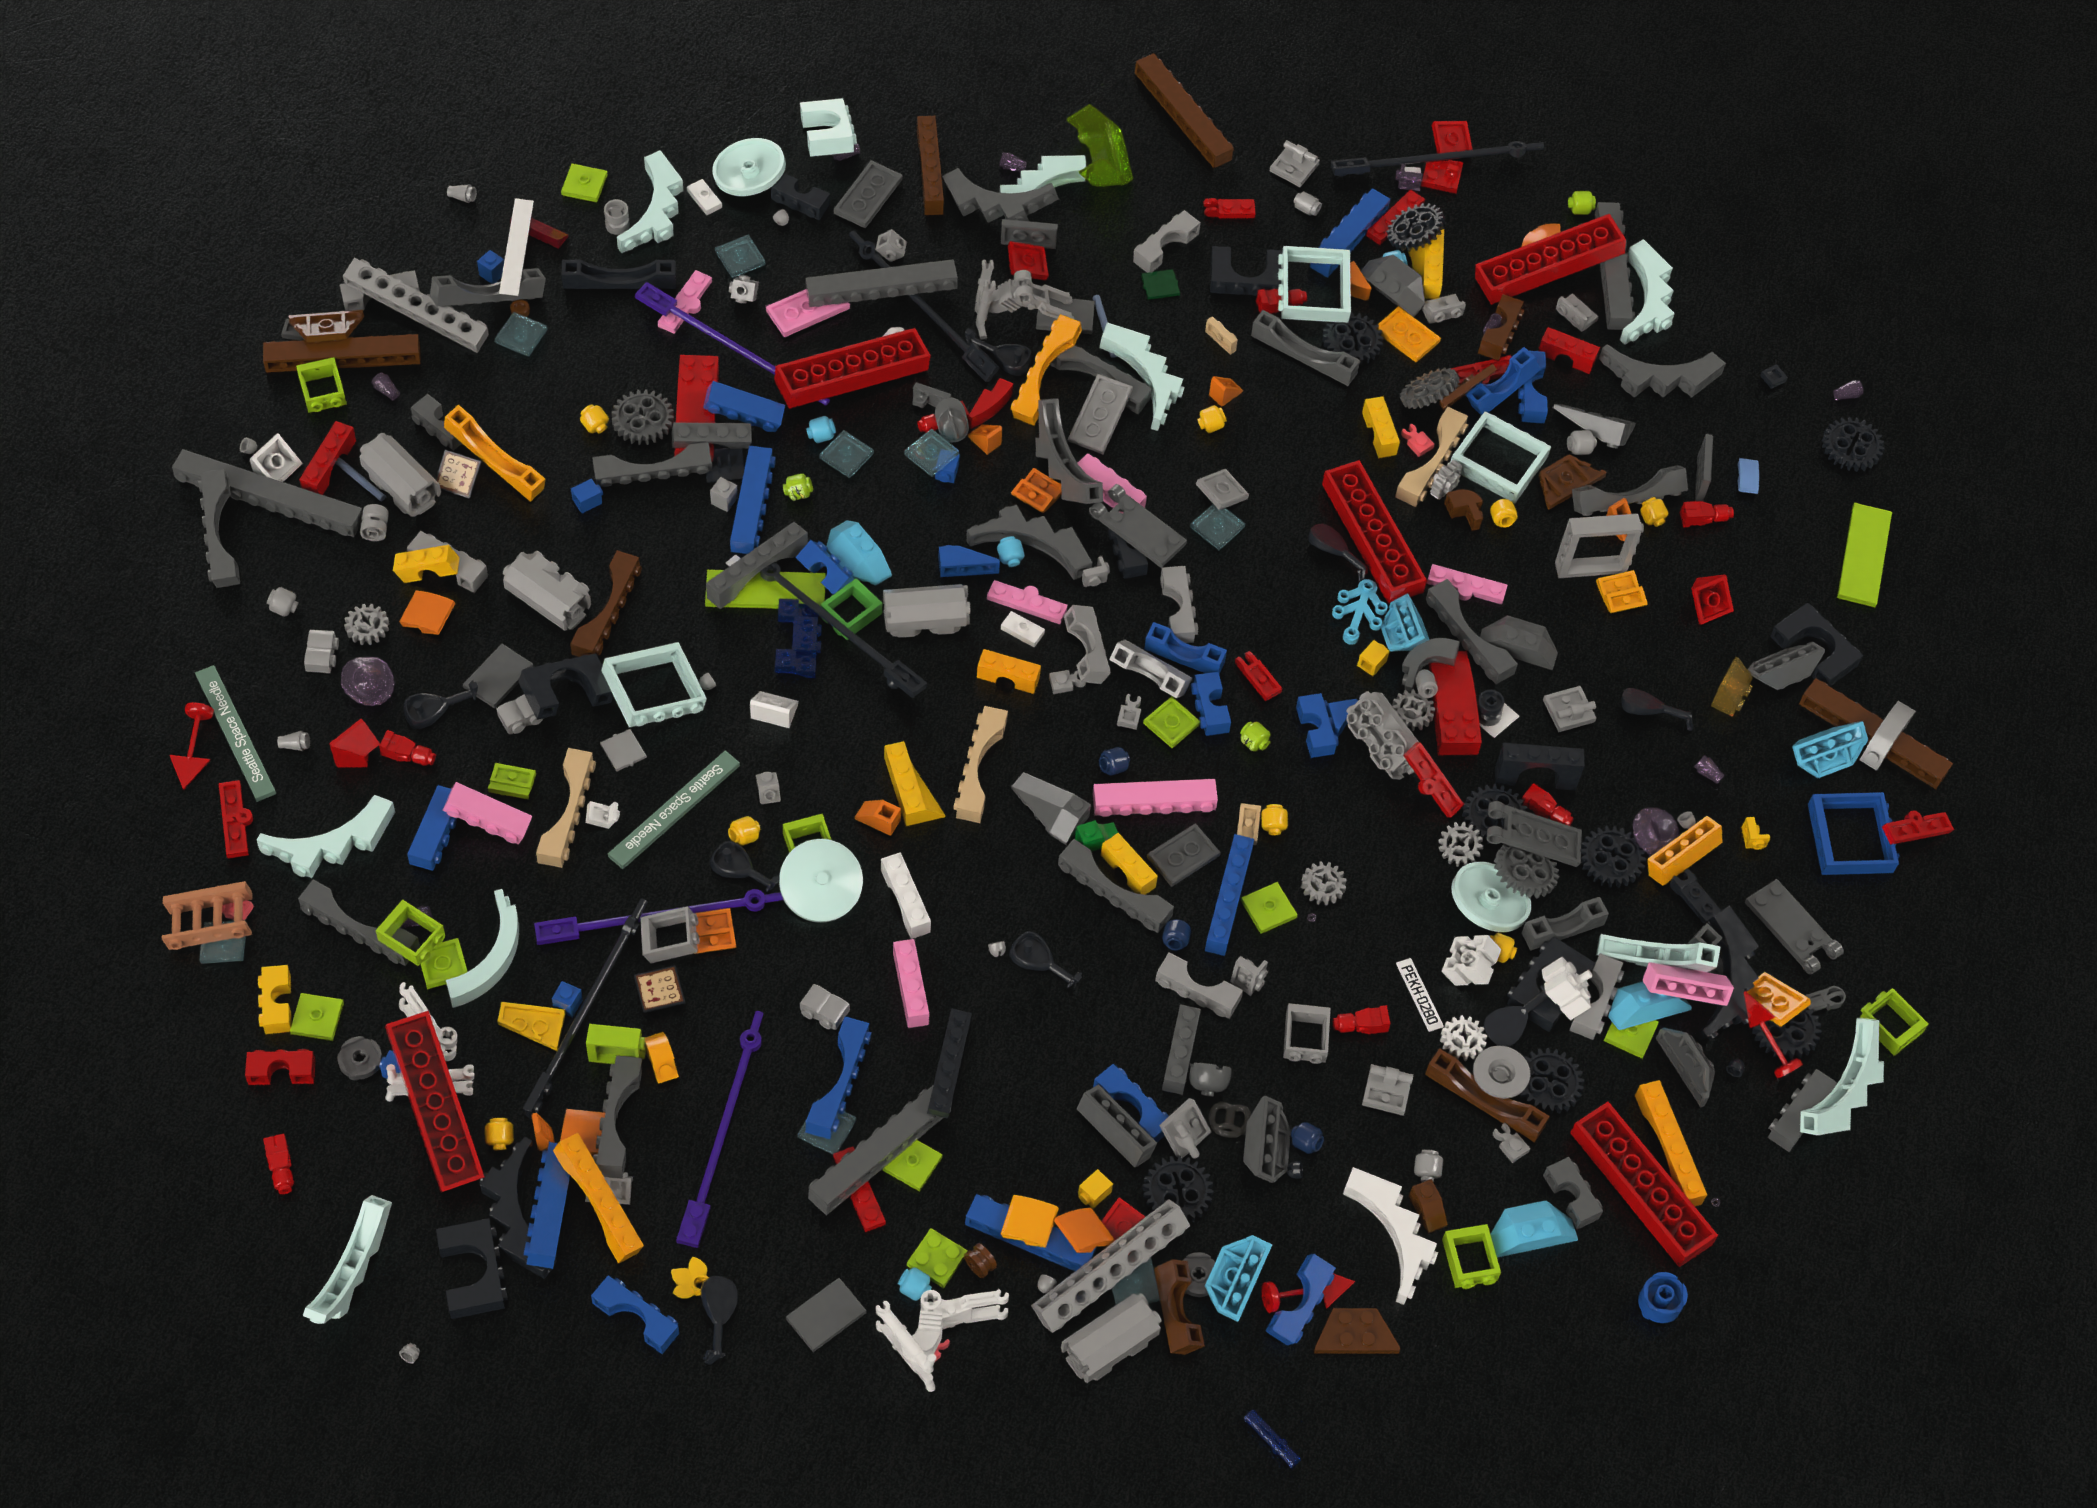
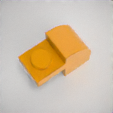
[645,1032,679,1084]

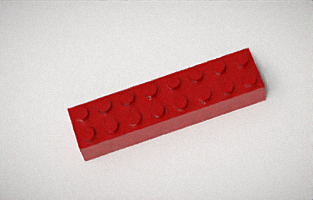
[1475,214,1626,304]
[774,328,930,409]
[1322,460,1427,605]
[385,1011,484,1192]
[1571,1102,1718,1267]

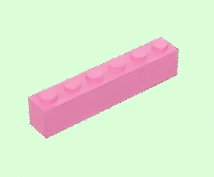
[1093,779,1218,817]

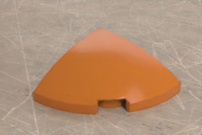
[1521,224,1560,247]

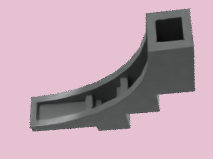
[942,168,1059,223]
[1599,344,1726,397]
[1035,398,1103,504]
[966,504,1092,580]

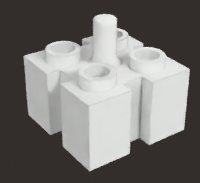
[1442,935,1501,986]
[1542,957,1592,1020]

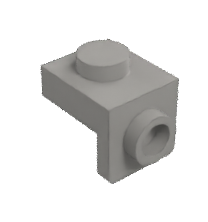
[1082,556,1110,587]
[756,772,780,804]

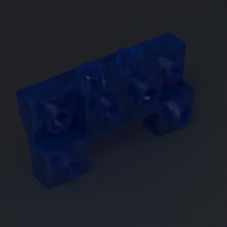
[775,599,822,678]

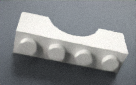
[881,852,931,939]

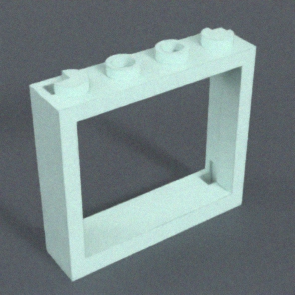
[1278,246,1351,323]
[1450,411,1551,504]
[601,642,707,727]

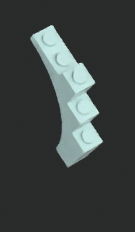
[617,151,683,253]
[1000,155,1086,218]
[1620,239,1675,345]
[1099,323,1184,431]
[257,795,395,878]
[1596,934,1720,972]
[1800,1018,1884,1135]
[303,1195,392,1324]

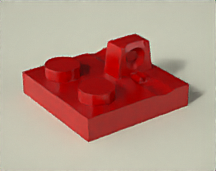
[1432,121,1473,153]
[1421,159,1463,194]
[1008,241,1049,280]
[1101,1197,1145,1256]

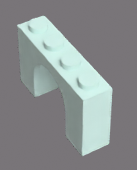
[800,98,857,157]

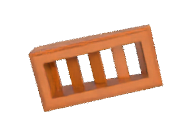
[532,1113,555,1151]

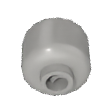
[1567,430,1597,455]
[267,587,299,616]
[1414,1150,1443,1182]

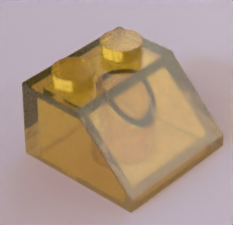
[1711,657,1753,717]

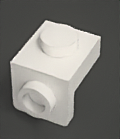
[586,801,620,829]

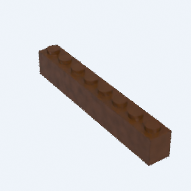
[1135,53,1234,168]
[263,334,420,372]
[1799,678,1953,789]

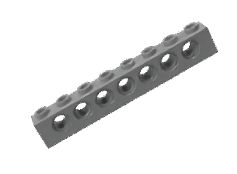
[343,258,489,353]
[1031,1200,1190,1333]

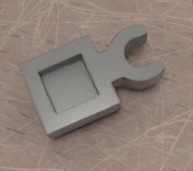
[1049,670,1086,694]
[1117,694,1141,730]
[1493,1123,1530,1163]

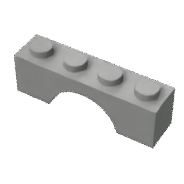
[1133,210,1201,273]
[340,270,419,311]
[407,531,488,593]
[1160,566,1198,643]
[1064,605,1111,684]
[1109,640,1192,698]
[1156,953,1243,1019]
[1569,953,1624,1040]

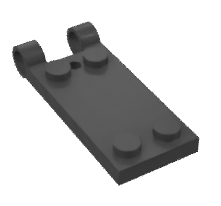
[1089,484,1187,568]
[1487,801,1582,867]
[1745,879,1844,975]

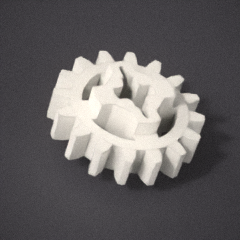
[1440,1015,1487,1061]

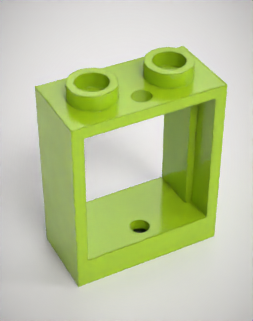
[296,357,346,413]
[783,814,831,853]
[376,900,445,966]
[1860,988,1928,1056]
[586,1024,646,1064]
[1442,1224,1501,1289]

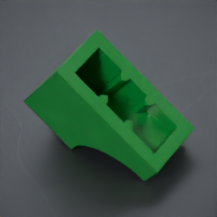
[1075,820,1118,852]

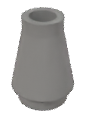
[447,185,476,203]
[278,731,310,751]

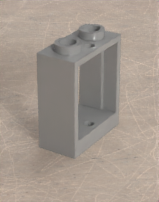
[640,906,700,963]
[1283,1003,1330,1064]

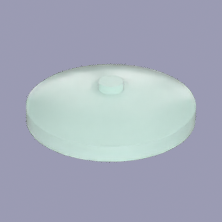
[713,138,786,196]
[779,839,863,922]
[1452,862,1531,932]

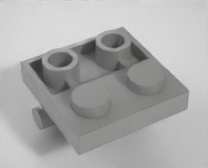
[1270,140,1320,187]
[1543,686,1596,732]
[1362,1064,1413,1116]
[1159,1098,1211,1159]

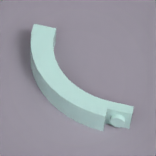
[446,889,519,1008]

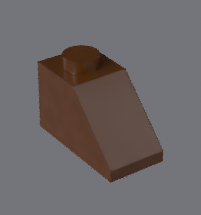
[1409,1179,1448,1234]

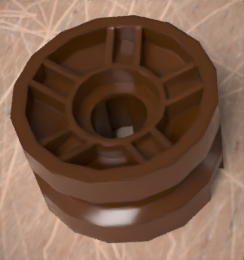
[964,1243,997,1278]

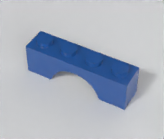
[1466,347,1541,416]
[1518,351,1548,423]
[1144,622,1227,674]
[1093,1064,1169,1142]
[1265,1254,1336,1345]
[591,1276,679,1354]

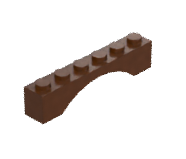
[917,116,944,215]
[570,550,642,657]
[1425,1048,1550,1143]

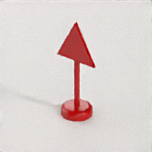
[169,703,214,790]
[1744,991,1803,1078]
[1261,1273,1355,1313]

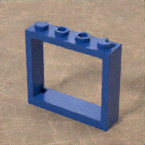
[1808,793,1900,875]

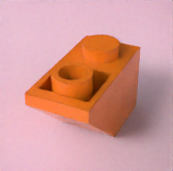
[855,800,901,836]

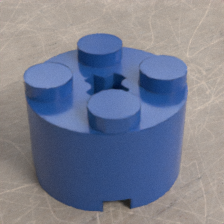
[1638,1272,1688,1323]

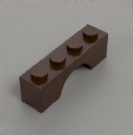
[1478,294,1525,361]
[1154,1259,1205,1355]

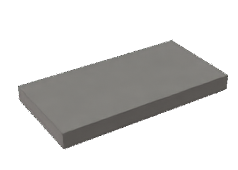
[1068,374,1133,454]

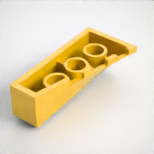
[1408,229,1444,299]
[884,741,945,826]

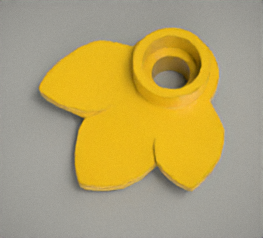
[671,1257,709,1299]

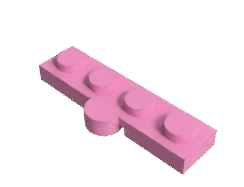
[658,270,712,334]
[1427,564,1507,604]
[987,580,1068,624]

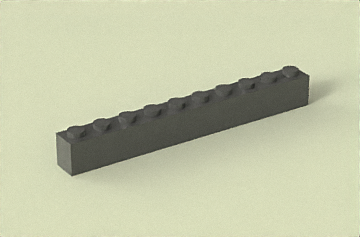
[172,449,363,537]

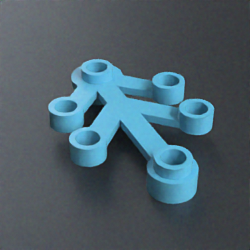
[1332,579,1388,644]

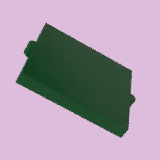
[1141,269,1180,300]

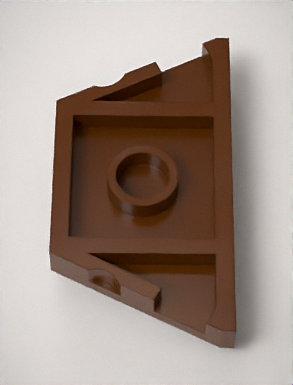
[289,310,364,342]
[1439,364,1497,411]
[1539,455,1607,510]
[1314,1308,1400,1354]

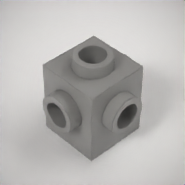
[875,229,907,262]
[729,275,759,303]

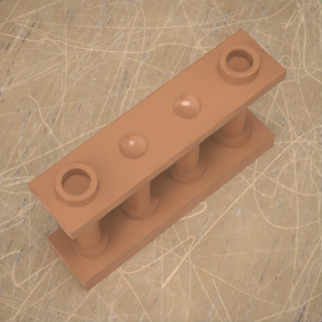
[162,881,252,950]

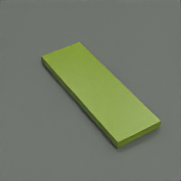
[1837,503,1892,607]
[705,570,826,610]

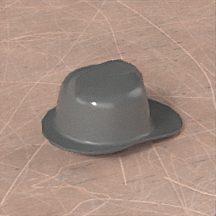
[935,397,969,442]

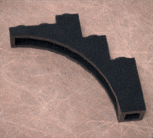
[1695,906,1759,1041]
[480,1137,557,1279]

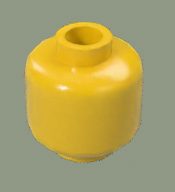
[580,404,609,434]
[1197,405,1227,433]
[1640,497,1669,527]
[1490,499,1518,527]
[1261,804,1288,835]
[728,816,760,846]
[1490,933,1517,963]
[485,1118,514,1151]

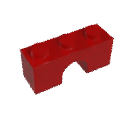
[1538,327,1600,374]
[245,1049,316,1085]

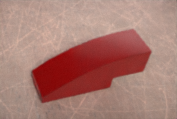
[968,378,1013,429]

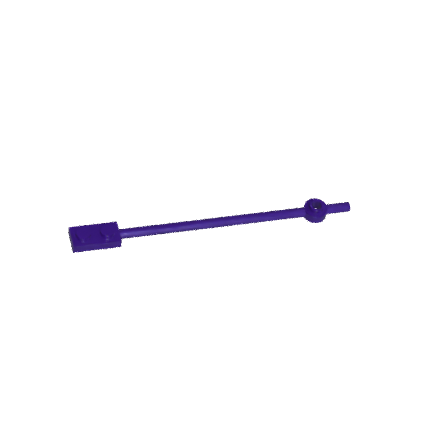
[635,282,830,406]
[534,889,784,945]
[676,1011,763,1248]

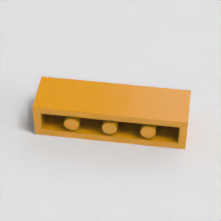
[1647,816,1723,886]

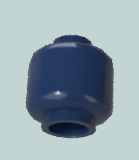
[1099,747,1130,776]
[1162,919,1191,951]
[1291,1122,1324,1154]

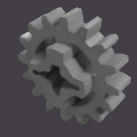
[1430,460,1463,499]
[344,604,389,645]
[1392,689,1435,731]
[1439,822,1483,867]
[1301,862,1346,905]

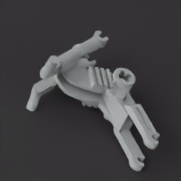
[975,260,1074,340]

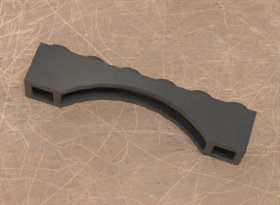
[430,268,546,307]
[1251,310,1360,386]
[1050,345,1152,414]
[592,442,712,487]
[1572,465,1688,516]
[198,469,240,588]
[706,522,808,609]
[1426,579,1518,685]
[1058,839,1174,933]
[298,879,420,966]
[593,1055,642,1179]

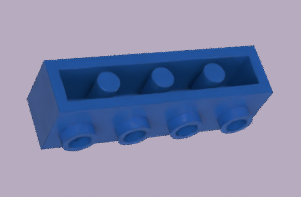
[703,381,785,432]
[407,785,457,871]

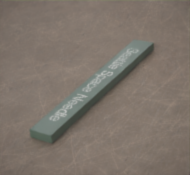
[195,665,276,802]
[608,751,740,869]

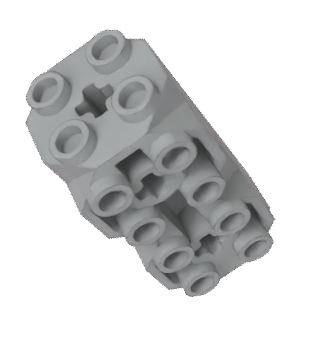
[360,433,441,516]
[503,551,591,631]
[883,584,970,638]
[1346,691,1418,780]
[1061,1293,1162,1383]

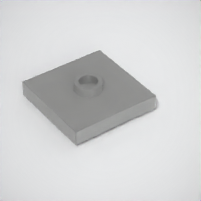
[1196,469,1249,510]

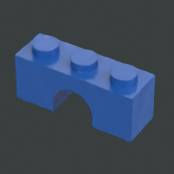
[796,540,854,595]
[1191,672,1231,736]
[1296,693,1339,758]

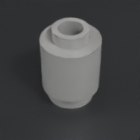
[1294,191,1322,216]
[1415,670,1438,698]

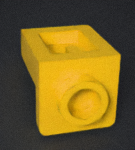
[1741,817,1770,850]

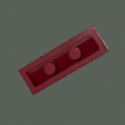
[510,218,568,249]

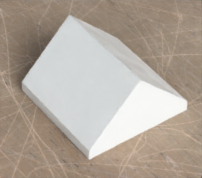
[250,434,303,482]
[750,691,799,728]

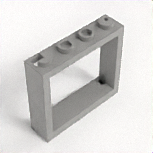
[1555,514,1644,578]

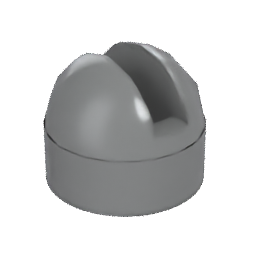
[773,209,789,226]
[240,438,257,454]
[699,673,716,690]
[1678,812,1696,829]
[988,941,1006,957]
[1038,1274,1057,1293]
[399,1343,420,1364]

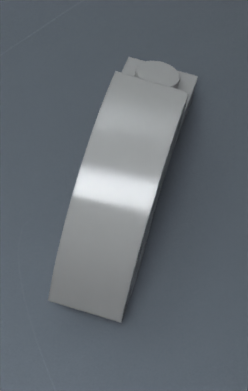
[1860,701,1916,770]

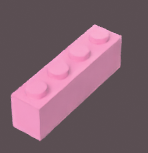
[1078,453,1147,513]
[442,782,532,844]
[893,939,929,1028]
[1643,962,1734,1006]

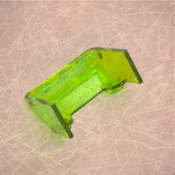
[1067,104,1133,187]

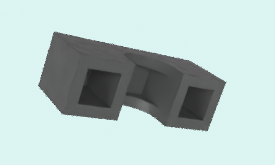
[411,394,462,451]
[1543,1157,1603,1230]

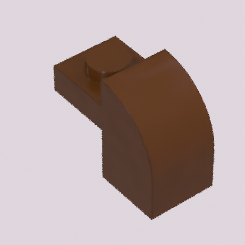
[1445,489,1483,531]

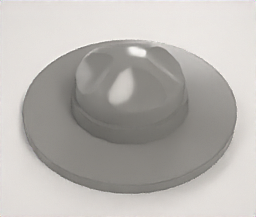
[1473,1046,1530,1098]

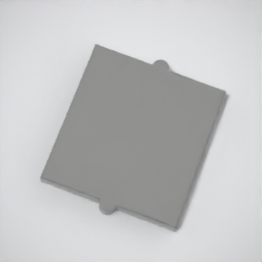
[600,729,647,772]

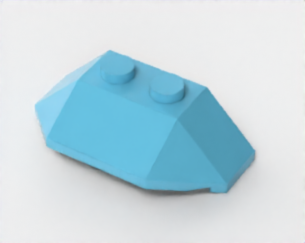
[826,520,892,585]
[1381,593,1430,652]
[1792,721,1868,778]
[1608,982,1692,1030]
[1490,1201,1578,1257]
[1205,1235,1272,1322]

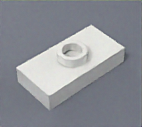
[687,179,722,215]
[1001,611,1045,647]

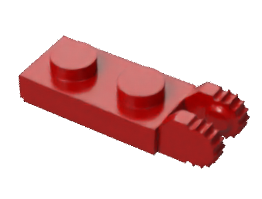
[1203,198,1255,218]
[1235,651,1282,701]

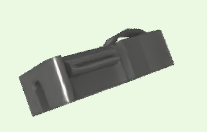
[1805,986,1846,1012]

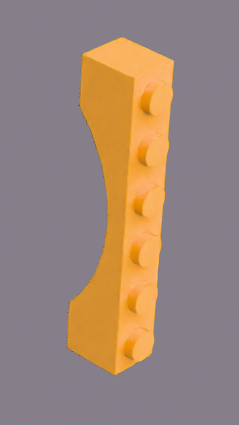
[1011,314,1082,426]
[444,405,545,502]
[1635,1080,1707,1206]
[553,1133,644,1264]

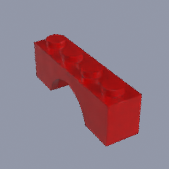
[299,421,356,495]

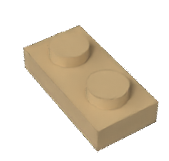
[1205,316,1238,355]
[1237,803,1261,845]

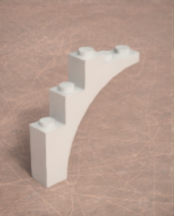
[1343,1167,1438,1305]

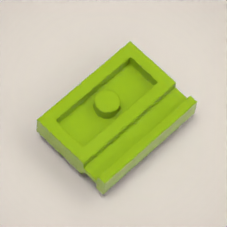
[488,763,536,799]

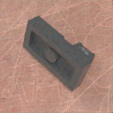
[913,382,951,408]

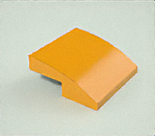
[1596,570,1647,614]
[1001,1195,1059,1248]

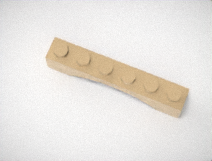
[1395,407,1468,507]
[954,706,1008,823]
[536,748,596,868]

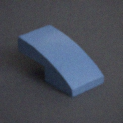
[1737,458,1759,494]

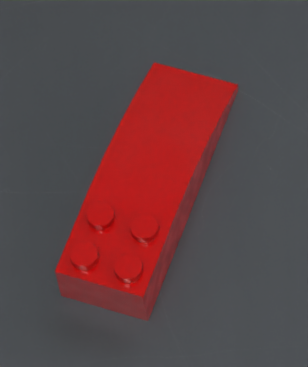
[675,355,719,462]
[1428,651,1482,755]

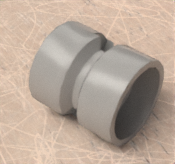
[604,200,629,235]
[360,504,389,541]

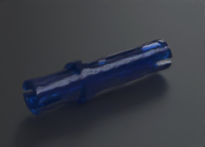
[1244,1409,1301,1468]

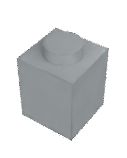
[710,477,738,512]

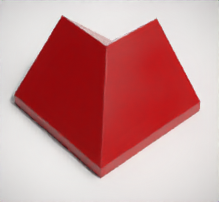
[1691,575,1734,625]
[329,719,380,768]

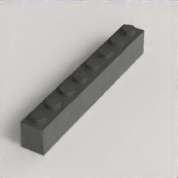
[1595,202,1635,330]
[806,259,958,307]
[808,1086,952,1215]

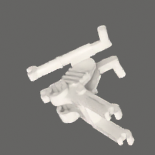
[385,982,474,1102]
[876,1289,1009,1392]

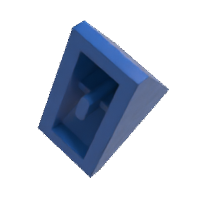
[1327,699,1359,737]

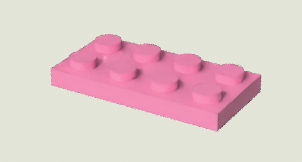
[766,289,850,337]

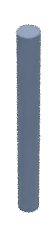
[1093,295,1117,358]
[335,457,386,502]

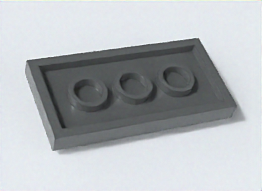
[834,160,903,228]

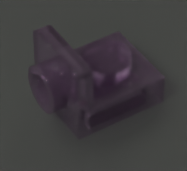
[1395,164,1423,191]

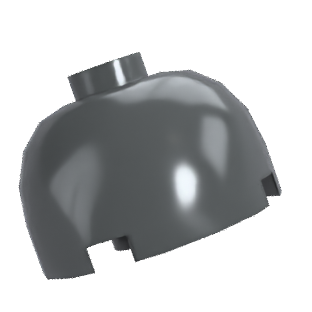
[1189,1063,1232,1097]

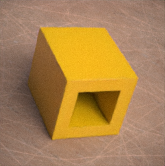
[1357,640,1390,676]
[1078,1169,1113,1209]

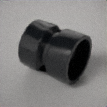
[1477,690,1505,726]

